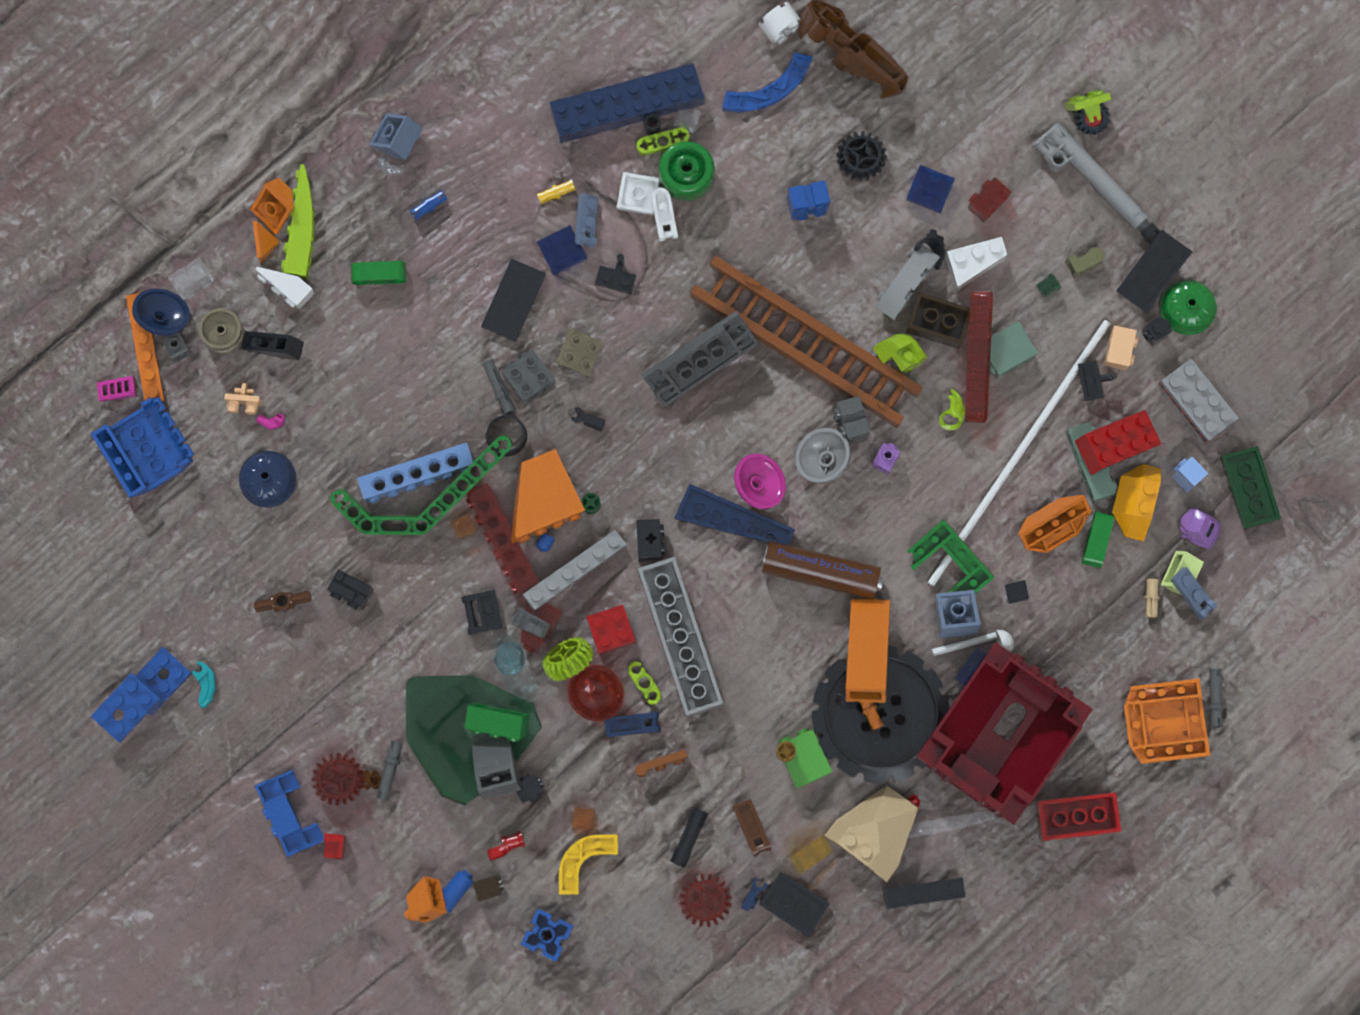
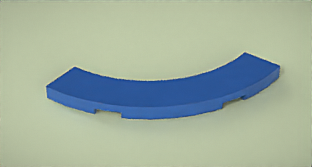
[722,52,812,112]

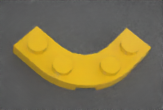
[559,835,618,895]

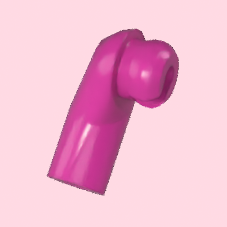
[256,414,285,430]

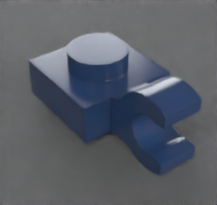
[741,878,767,912]

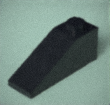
[242,331,304,360]

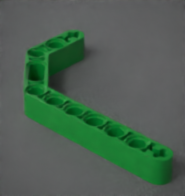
[330,435,513,535]

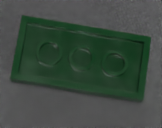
[1220,446,1281,530]

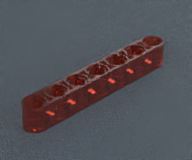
[965,291,993,423]

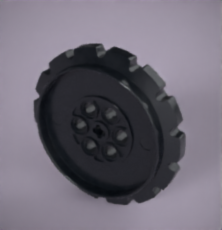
[811,646,950,783]

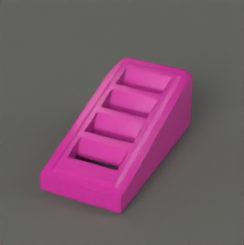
[97,376,137,402]

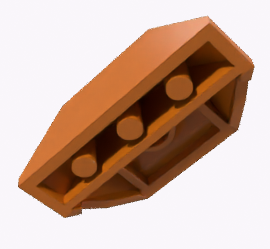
[1018,495,1092,553]

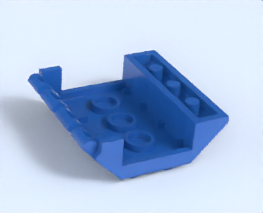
[91,397,195,498]

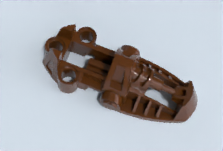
[797,0,909,99]

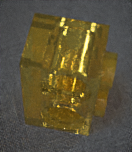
[789,836,833,875]

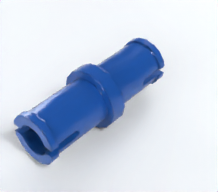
[410,190,448,220]

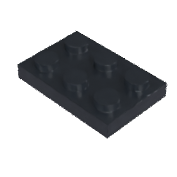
[759,871,830,937]

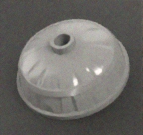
[796,428,850,483]

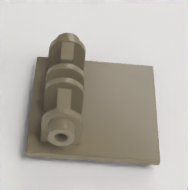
[557,327,602,377]

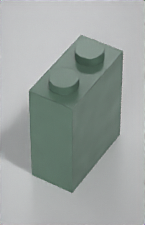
[977,321,1038,379]

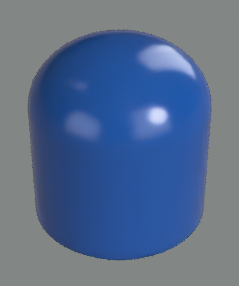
[536,533,555,552]

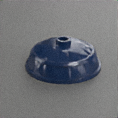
[239,451,297,508]

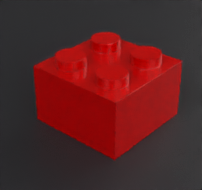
[586,604,636,656]

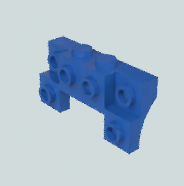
[255,770,324,857]

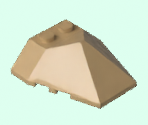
[824,785,918,883]

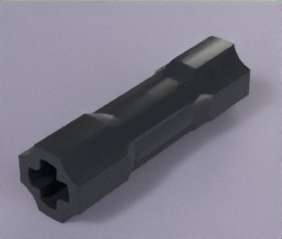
[670,807,708,868]

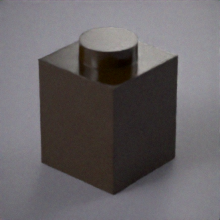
[473,875,504,902]

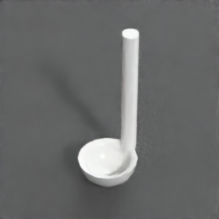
[932,630,1014,656]

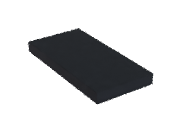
[1116,230,1193,313]
[481,259,546,342]

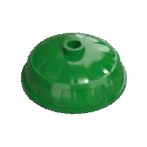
[1160,280,1217,335]

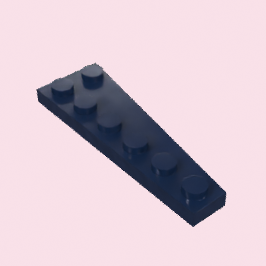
[674,484,795,545]

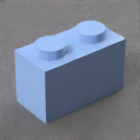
[1171,457,1208,493]

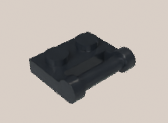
[461,590,503,635]

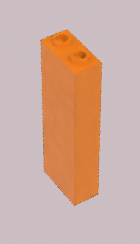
[846,599,890,703]

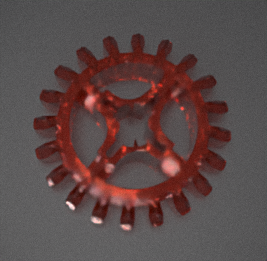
[311,753,364,806]
[679,874,732,927]

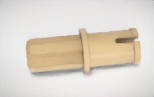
[1144,579,1160,618]

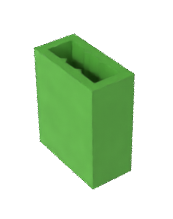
[777,728,832,789]

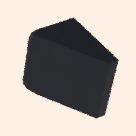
[1005,580,1029,604]

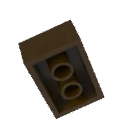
[906,292,973,349]

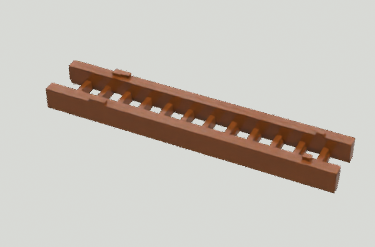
[690,255,923,428]

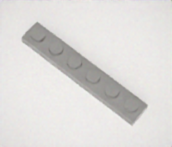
[523,530,627,611]

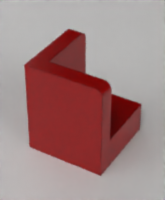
[324,833,346,860]

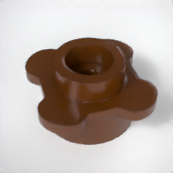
[363,770,381,789]

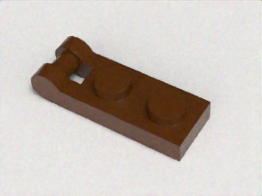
[733,799,772,857]

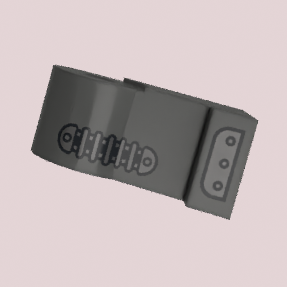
[511,607,551,639]

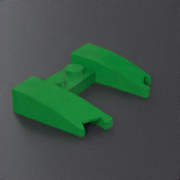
[907,519,995,594]

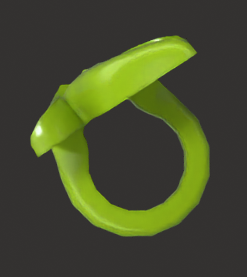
[939,389,970,431]

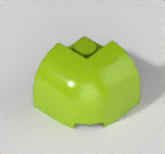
[873,334,928,373]

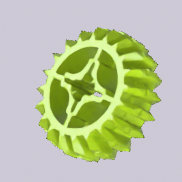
[542,637,594,681]

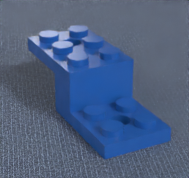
[91,647,192,743]

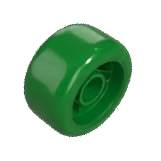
[658,141,715,201]

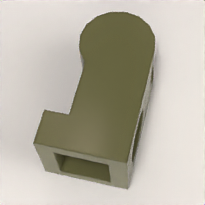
[1065,247,1104,278]

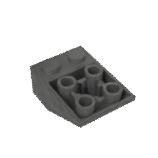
[472,737,521,800]

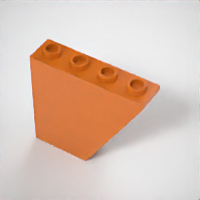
[511,449,585,543]

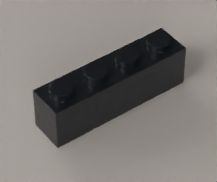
[883,877,966,909]

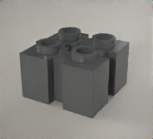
[833,396,870,445]

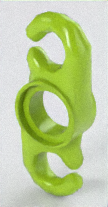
[628,661,661,705]

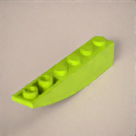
[281,164,315,280]

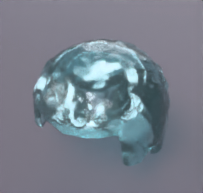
[494,642,525,676]

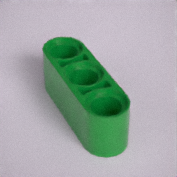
[351,261,406,285]
[1082,511,1114,569]

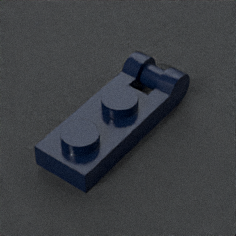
[605,712,661,738]

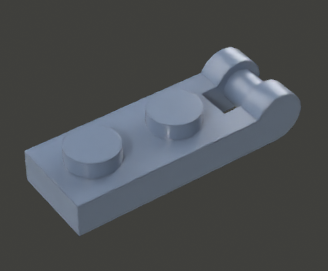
[575,193,598,248]
[1171,567,1217,620]

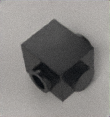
[1142,316,1172,346]
[516,774,545,804]

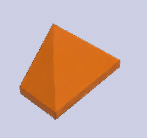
[253,221,280,262]

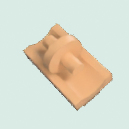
[225,383,262,415]

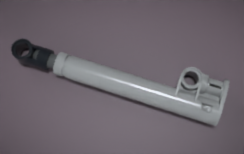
[1032,122,1160,245]

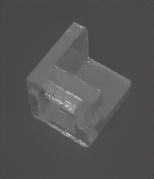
[674,109,701,134]

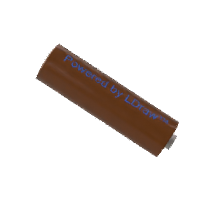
[762,541,883,599]

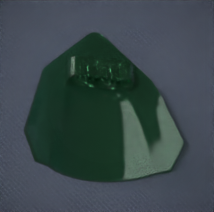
[406,675,542,806]

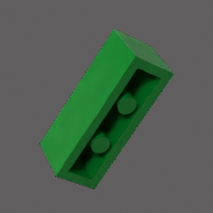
[465,703,529,742]

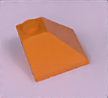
[250,177,294,235]

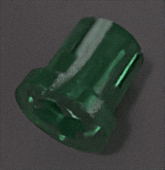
[1036,273,1061,297]

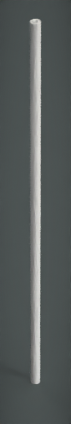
[927,320,1110,587]

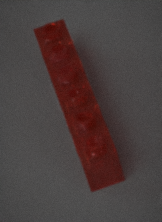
[466,483,539,597]

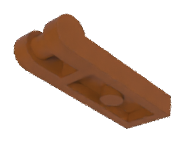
[635,749,688,777]

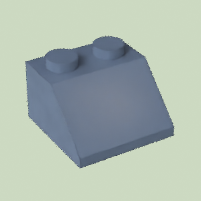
[369,113,423,160]
[935,590,981,638]

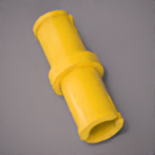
[537,179,576,205]

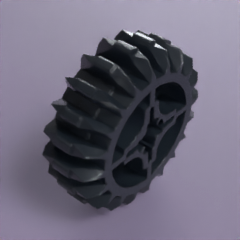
[836,131,887,182]

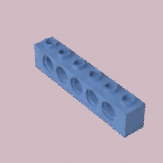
[357,443,475,504]

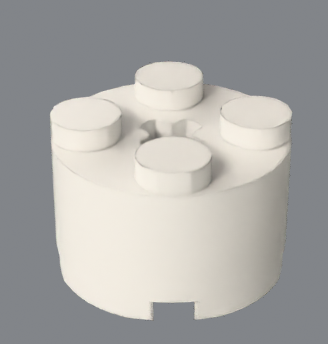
[758,2,801,45]

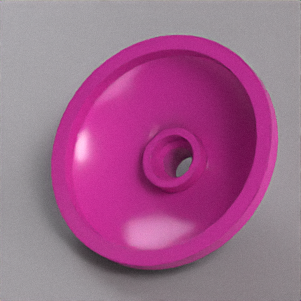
[734,454,786,509]

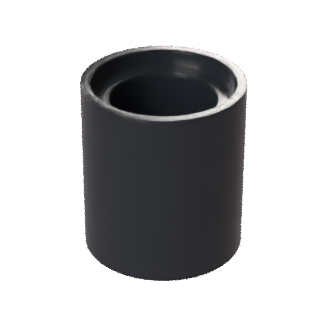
[644,113,661,135]

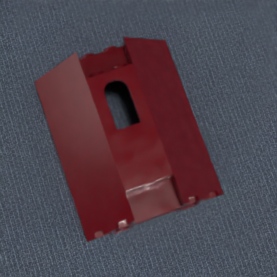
[917,642,1093,825]

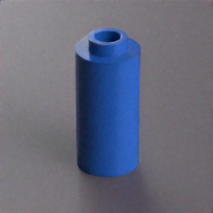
[442,869,473,913]

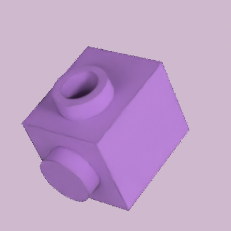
[871,443,901,475]

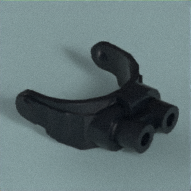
[914,229,945,270]

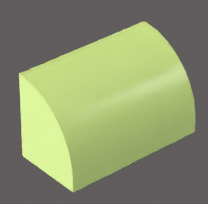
[1161,551,1204,595]

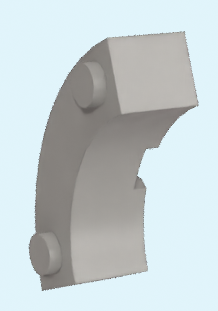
[876,245,940,320]

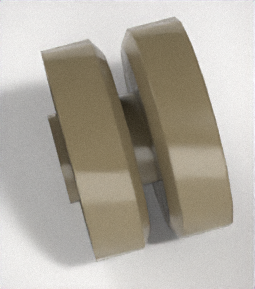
[199,308,245,355]

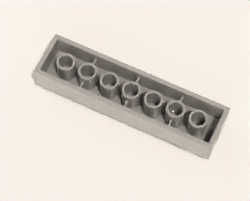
[638,557,723,718]

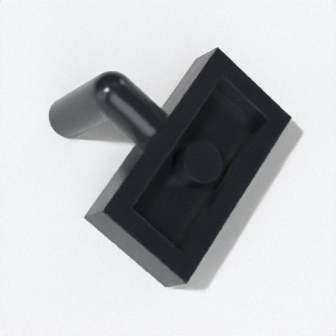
[595,254,636,294]
[1078,360,1117,401]

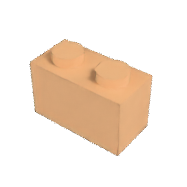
[1104,325,1138,371]

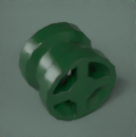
[581,493,601,514]

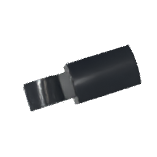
[571,408,606,432]

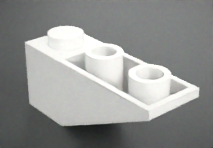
[255,267,315,310]

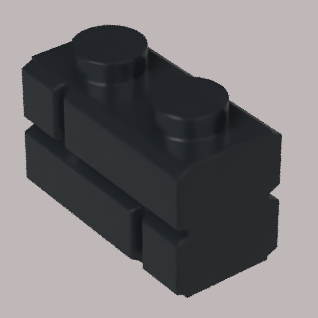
[327,569,374,610]

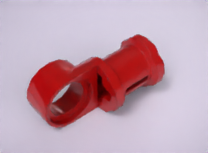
[487,830,526,861]

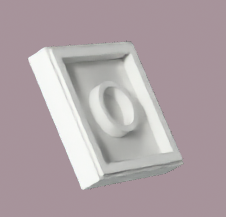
[616,172,660,216]

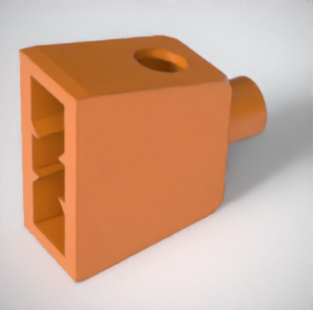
[404,876,447,923]

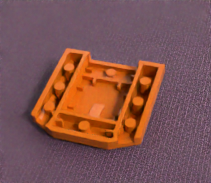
[1124,678,1210,764]

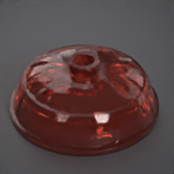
[567,664,625,721]

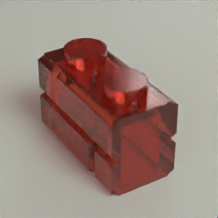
[968,178,1011,223]

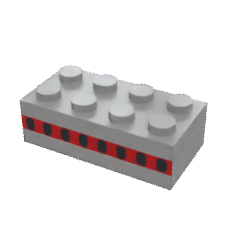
[1157,359,1239,445]

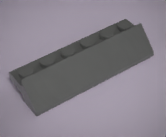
[642,311,759,407]

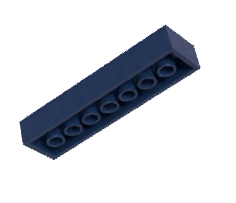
[550,63,704,144]

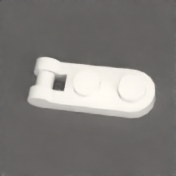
[651,188,678,242]

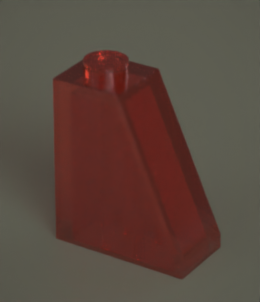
[521,603,563,654]

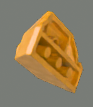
[1112,464,1161,542]

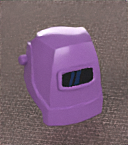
[1180,507,1221,549]

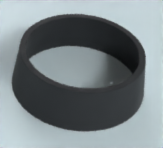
[486,415,527,457]

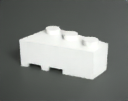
[945,237,1007,292]

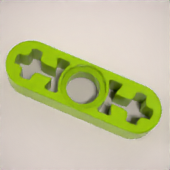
[637,127,690,156]

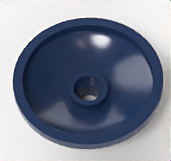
[132,289,190,336]

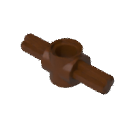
[254,591,312,613]

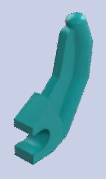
[192,661,216,709]

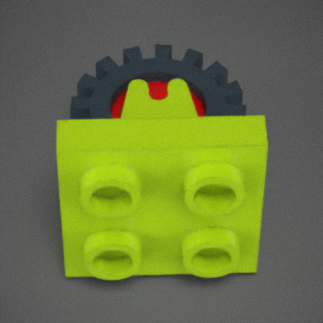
[1065,90,1111,135]

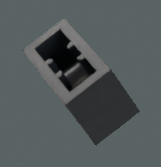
[637,519,665,561]

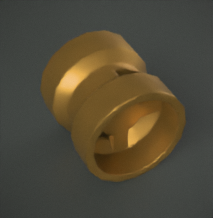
[776,741,796,762]

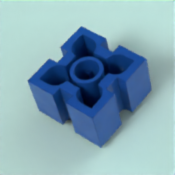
[787,180,830,221]
[520,909,574,962]

